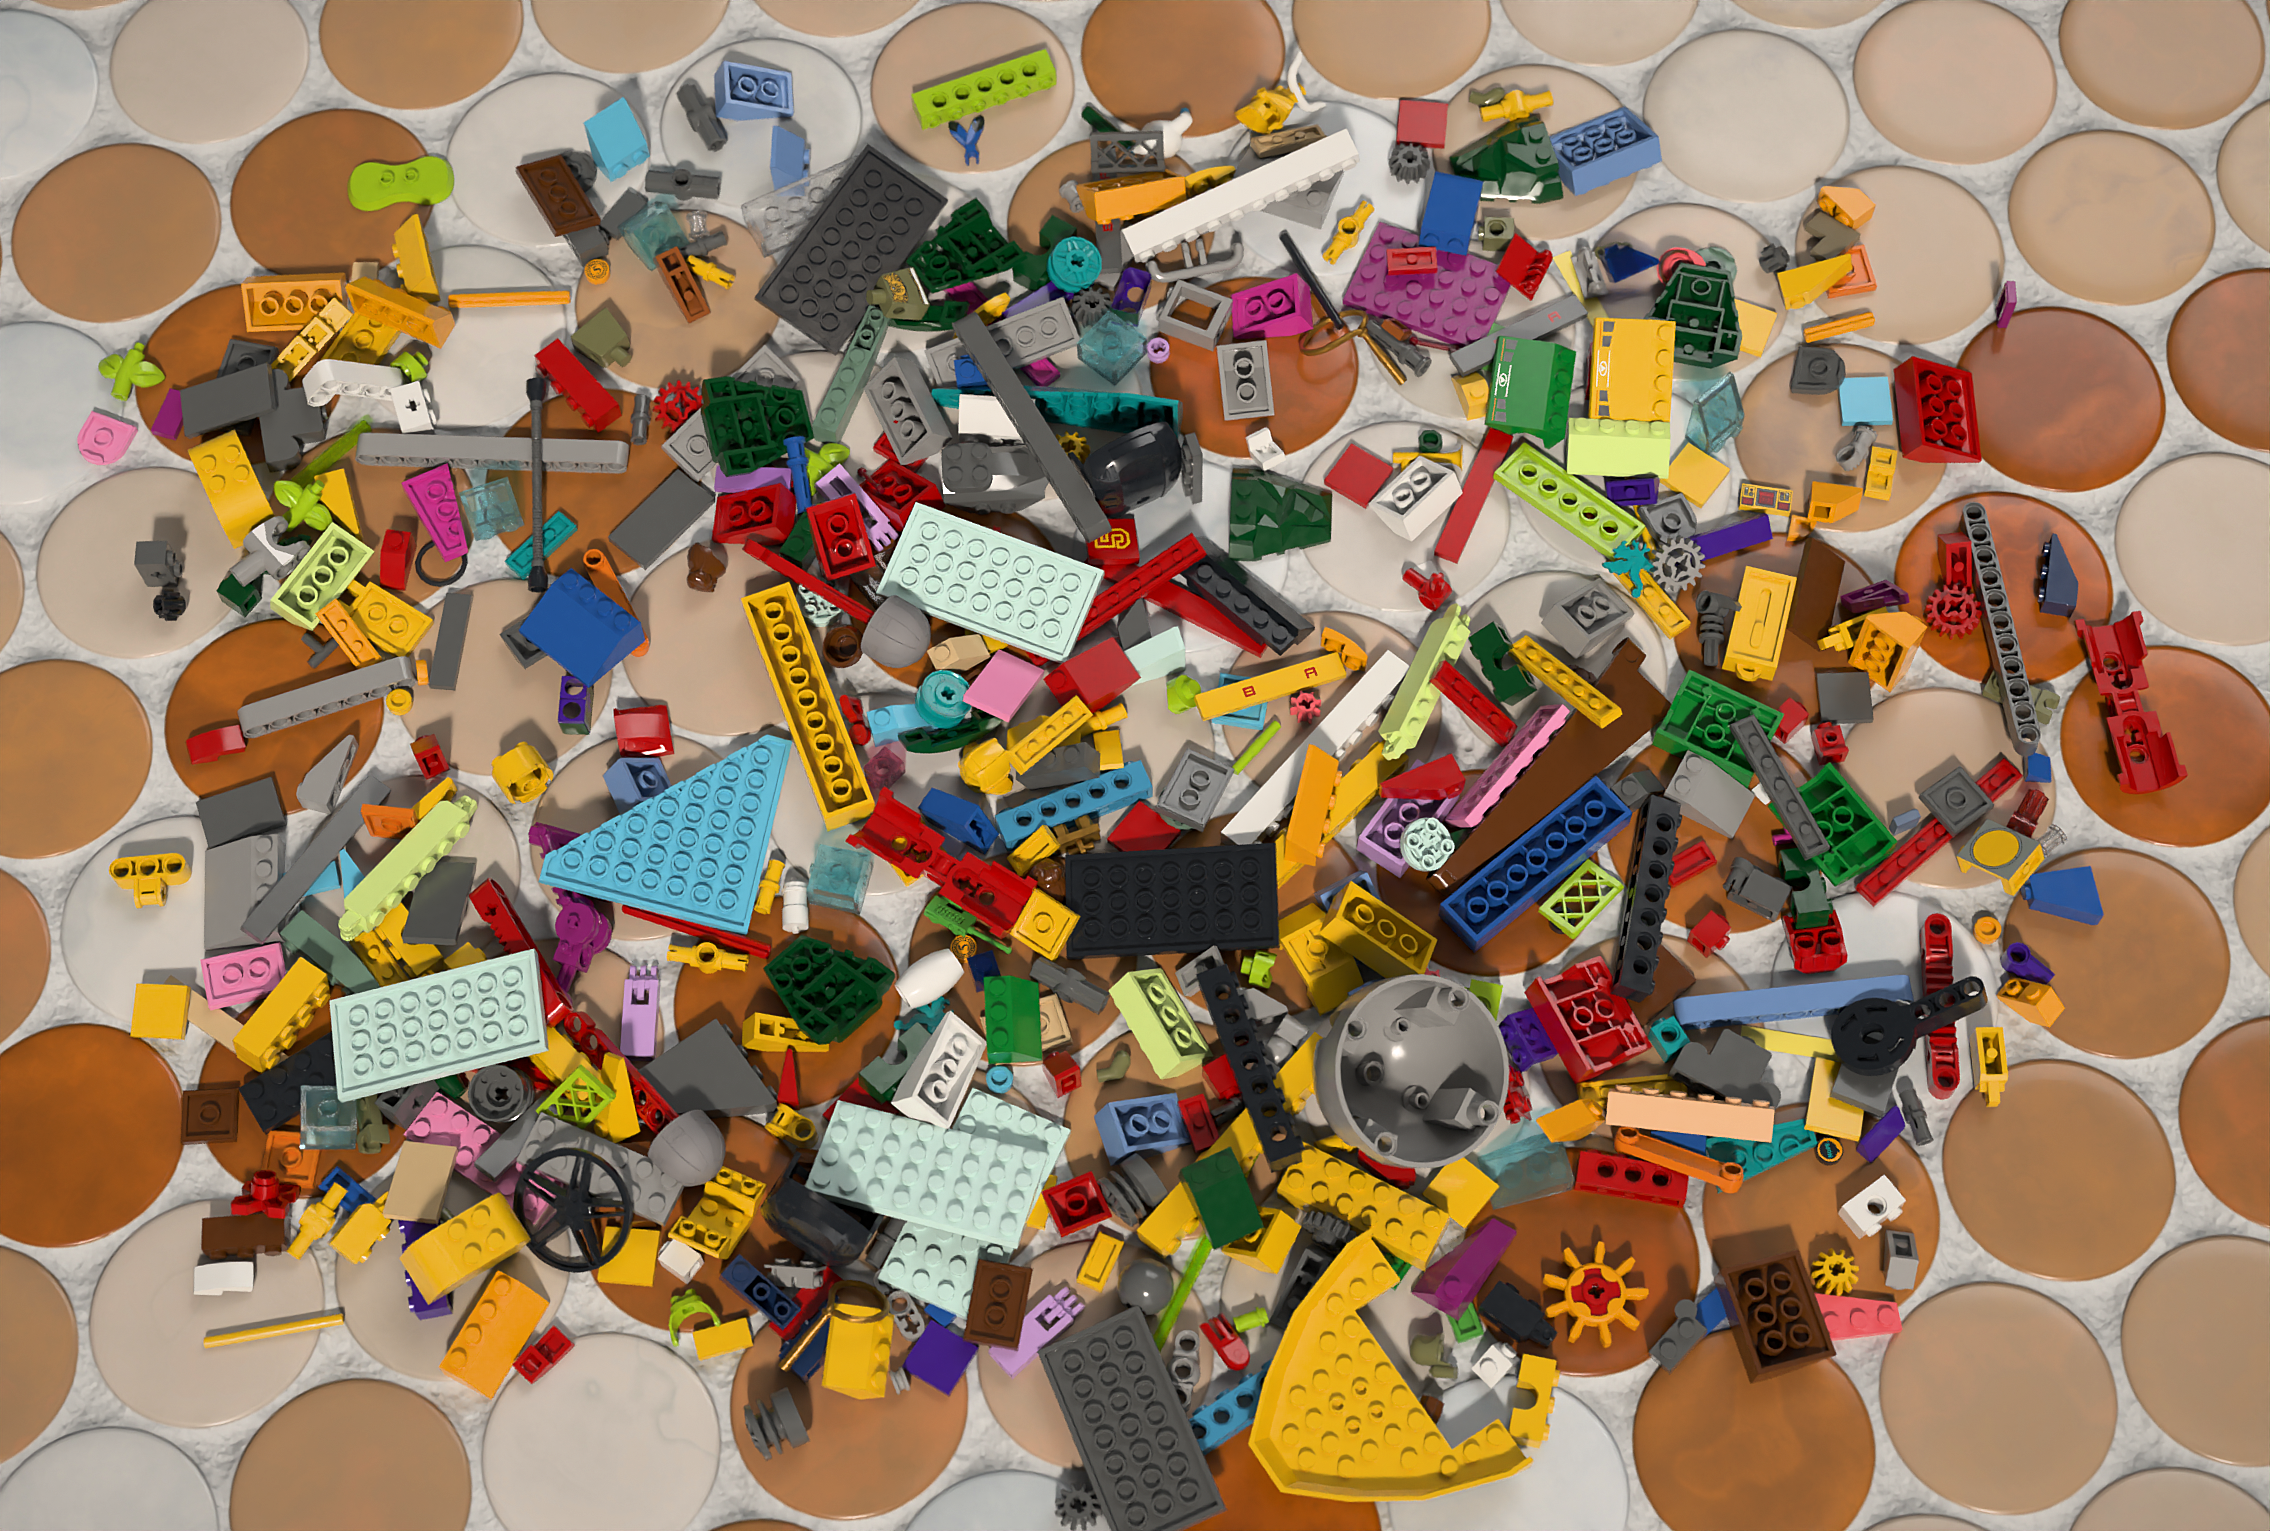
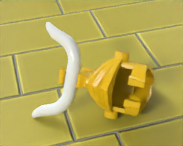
[1234,51,1326,135]

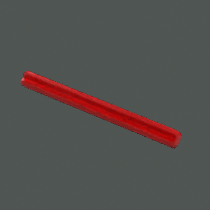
[622,904,772,959]

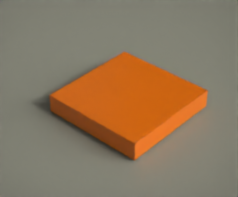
[1816,244,1877,299]
[360,804,419,840]
[261,1130,324,1189]

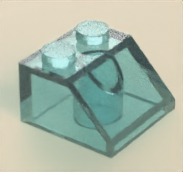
[617,201,690,271]
[459,477,525,541]
[300,1086,357,1150]

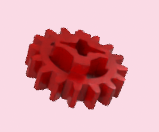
[652,380,704,434]
[1924,585,1982,640]

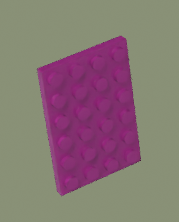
[1343,222,1512,348]

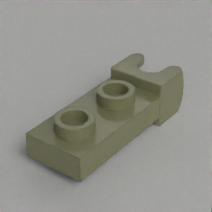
[1982,670,2060,725]
[354,1094,390,1154]

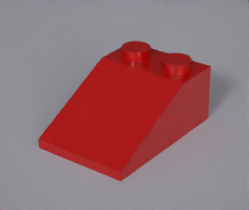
[859,459,945,533]
[711,483,796,546]
[806,493,876,581]
[1043,637,1141,715]

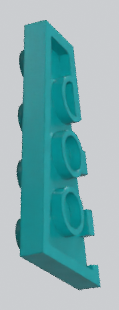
[1706,1118,1817,1194]

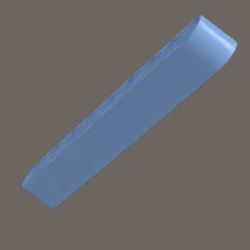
[1673,975,1914,1030]

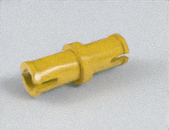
[686,255,735,290]
[1076,703,1128,738]
[754,859,785,914]

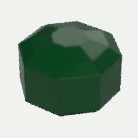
[1418,430,1443,453]

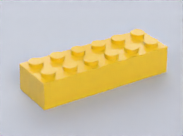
[1277,1141,1450,1272]

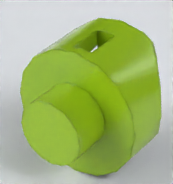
[390,351,429,383]
[1166,675,1201,714]
[1241,949,1277,989]

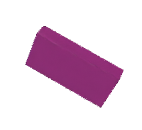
[1996,281,2017,328]
[151,388,183,441]

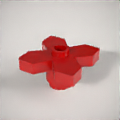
[231,1170,300,1219]

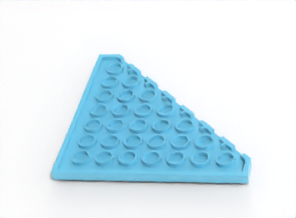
[538,735,792,936]

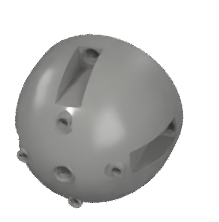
[1312,974,1509,1168]

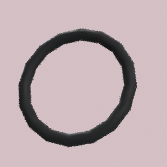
[415,541,468,587]

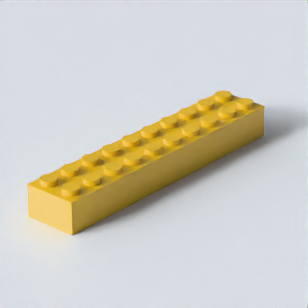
[741,582,875,832]

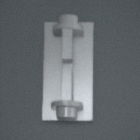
[1571,247,1608,300]
[765,1258,827,1289]

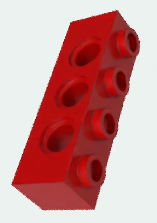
[1574,1149,1689,1208]

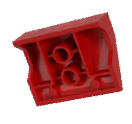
[1524,956,1652,1084]

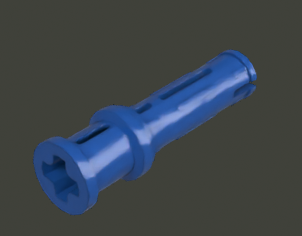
[783,436,812,515]

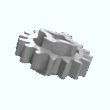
[1649,535,1705,592]

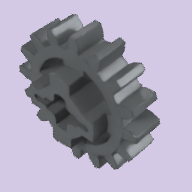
[1302,1211,1358,1252]

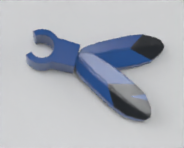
[948,116,985,166]

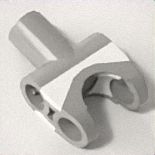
[230,516,311,587]

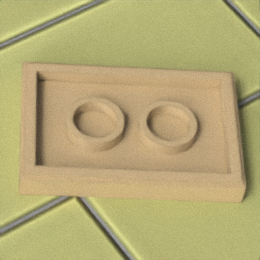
[980,993,1073,1066]
[382,1141,458,1224]

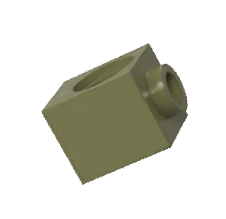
[1478,217,1514,252]

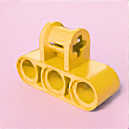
[109,853,192,909]

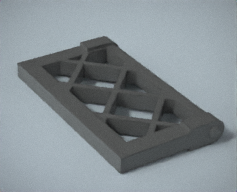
[1090,131,1166,174]

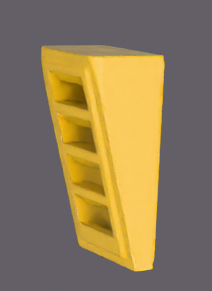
[411,777,458,822]

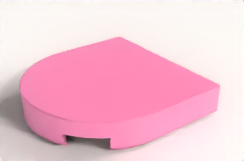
[77,411,138,465]

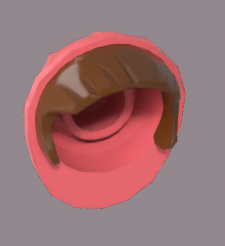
[1656,247,1706,286]

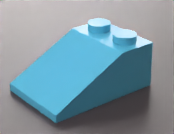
[583,97,650,182]

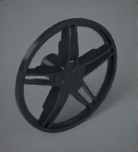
[513,1147,633,1273]

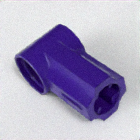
[2000,942,2055,985]

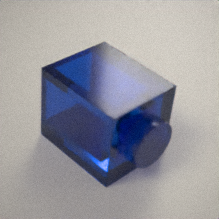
[967,950,1001,993]

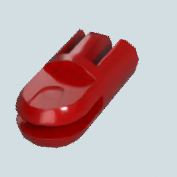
[1199,1312,1250,1371]

